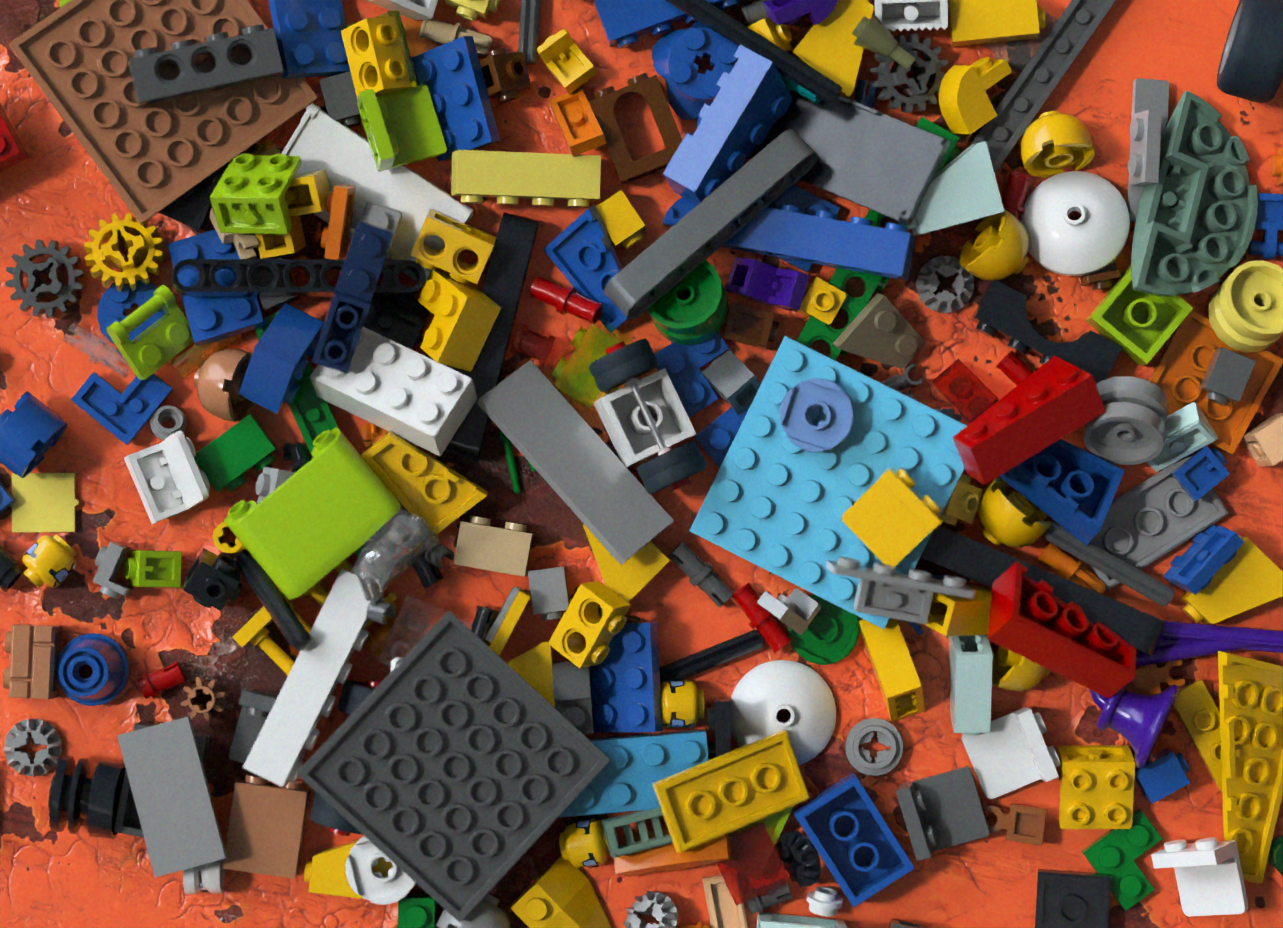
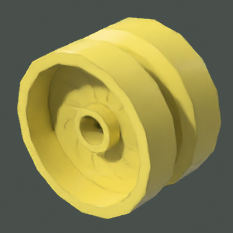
[1208,260,1283,353]

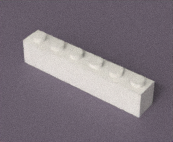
[242,569,386,788]

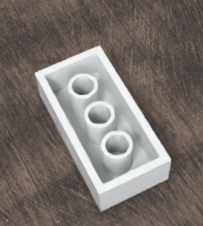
[310,327,478,456]

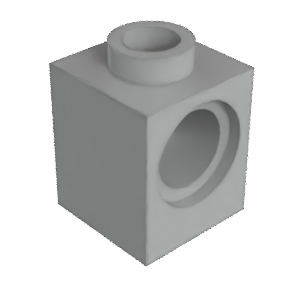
[528,566,569,620]

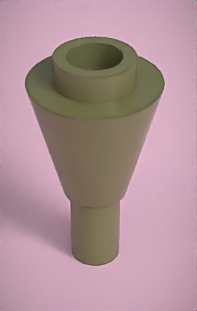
[852,14,916,69]

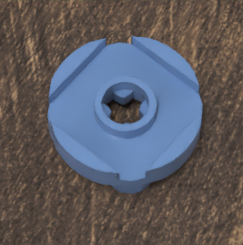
[780,378,854,452]

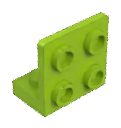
[357,85,447,172]
[210,153,302,234]

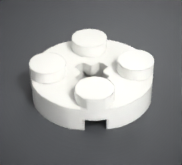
[346,836,416,905]

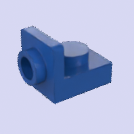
[1171,446,1230,502]

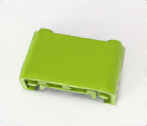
[224,426,401,600]

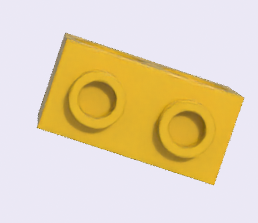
[341,16,411,100]
[410,209,497,284]
[548,581,631,668]

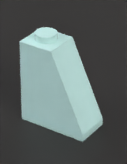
[906,141,1004,235]
[948,635,993,736]

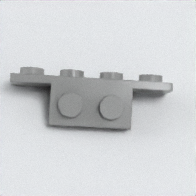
[1127,78,1169,223]
[826,556,975,624]

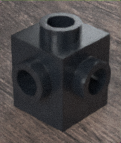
[183,548,243,611]

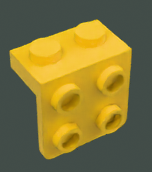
[842,466,944,567]

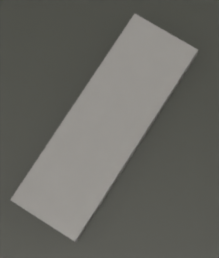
[477,360,674,565]

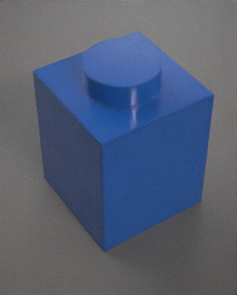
[1134,748,1190,804]

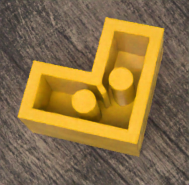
[255,169,330,259]
[418,270,501,372]

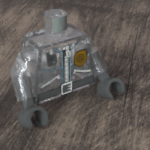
[351,509,454,625]

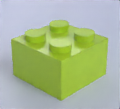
[1085,265,1193,366]

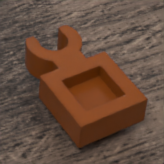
[984,803,1048,846]

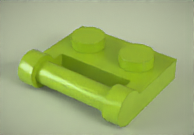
[106,285,194,380]

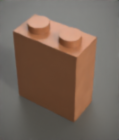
[223,774,311,879]

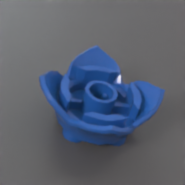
[652,21,738,120]

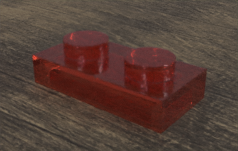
[931,359,999,423]

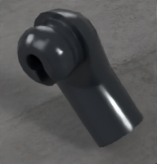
[283,441,310,472]

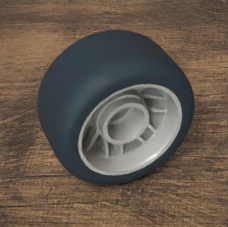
[1217,0,1283,103]

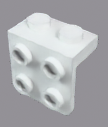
[124,431,210,524]
[961,706,1061,799]
[1151,837,1249,916]

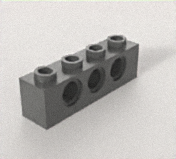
[128,24,283,106]

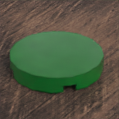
[787,594,860,665]

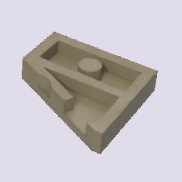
[833,293,926,369]

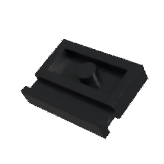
[363,283,431,350]

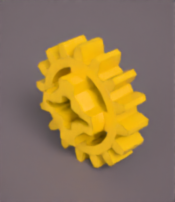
[84,212,164,292]

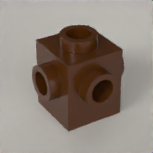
[479,48,532,103]

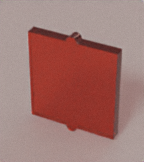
[716,822,790,905]

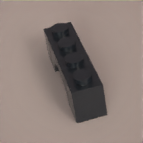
[970,280,1122,384]

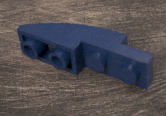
[312,220,394,373]

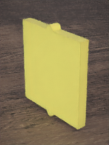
[11,473,80,533]

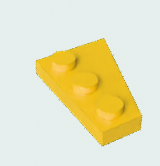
[361,431,488,537]

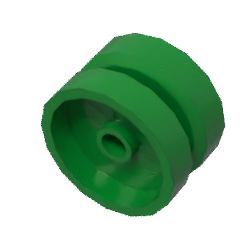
[648,260,729,345]

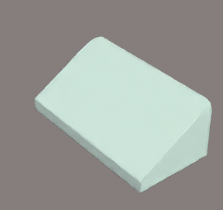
[1147,402,1218,472]

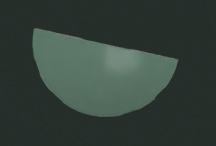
[1131,91,1258,297]

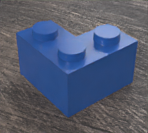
[238,303,324,414]

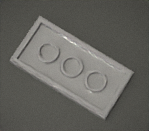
[1090,454,1229,590]
[117,716,227,877]

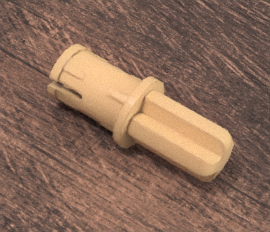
[419,18,492,57]

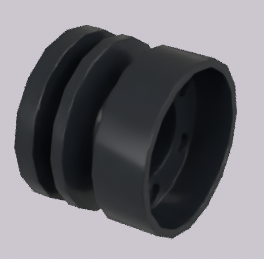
[48,755,126,839]

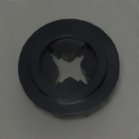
[777,830,821,887]

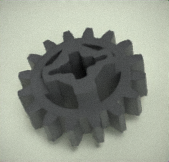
[870,34,948,113]
[5,239,86,318]

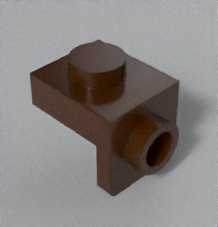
[723,303,780,349]

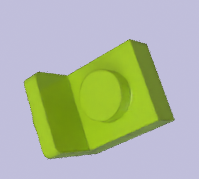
[124,550,182,588]

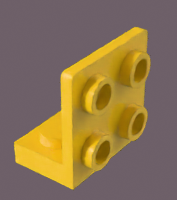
[1056,745,1135,829]

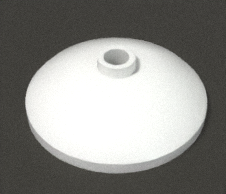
[1021,171,1130,276]
[730,660,836,765]

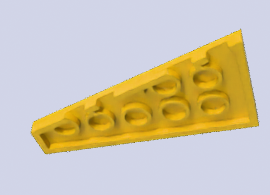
[1218,651,1283,884]

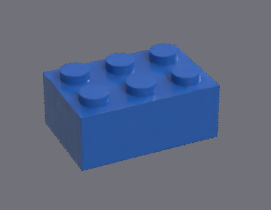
[792,772,915,908]

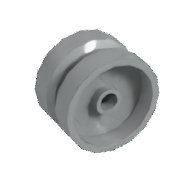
[1083,376,1168,465]

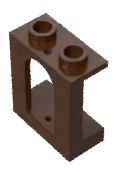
[589,73,682,186]

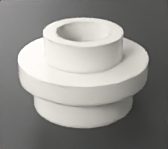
[806,886,843,917]

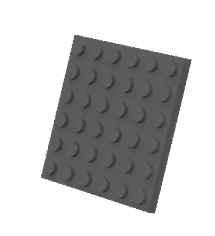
[297,610,610,922]

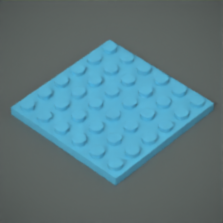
[689,336,967,629]

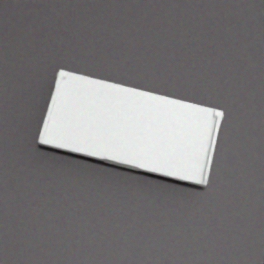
[281,103,474,286]

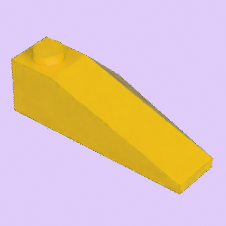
[510,855,612,928]

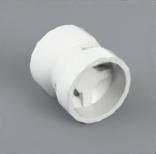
[183,859,225,895]

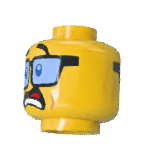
[22,534,77,588]
[660,681,704,728]
[559,818,609,868]

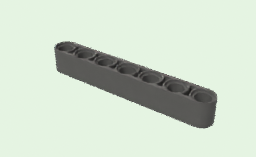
[604,129,818,319]

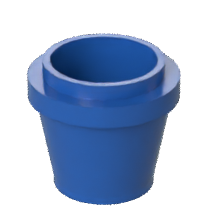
[56,633,130,706]

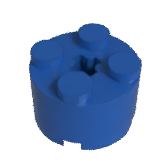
[0,391,68,478]

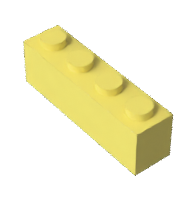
[451,150,601,207]

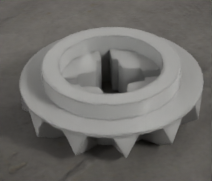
[916,256,974,313]
[845,718,903,776]
[3,719,62,777]
[623,891,678,928]

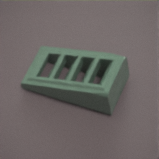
[602,807,673,858]

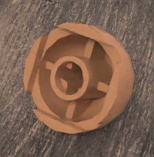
[194,349,255,422]

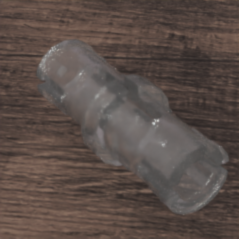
[63,322,131,379]

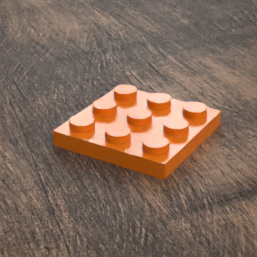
[1148,310,1283,455]

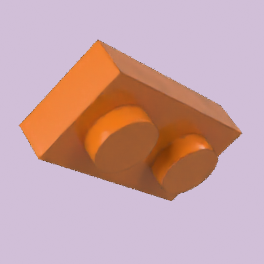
[548,88,607,157]
[321,183,356,260]

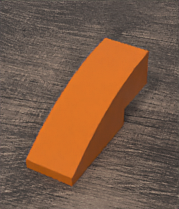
[614,829,732,877]

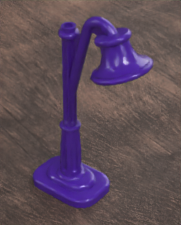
[1089,621,1283,769]

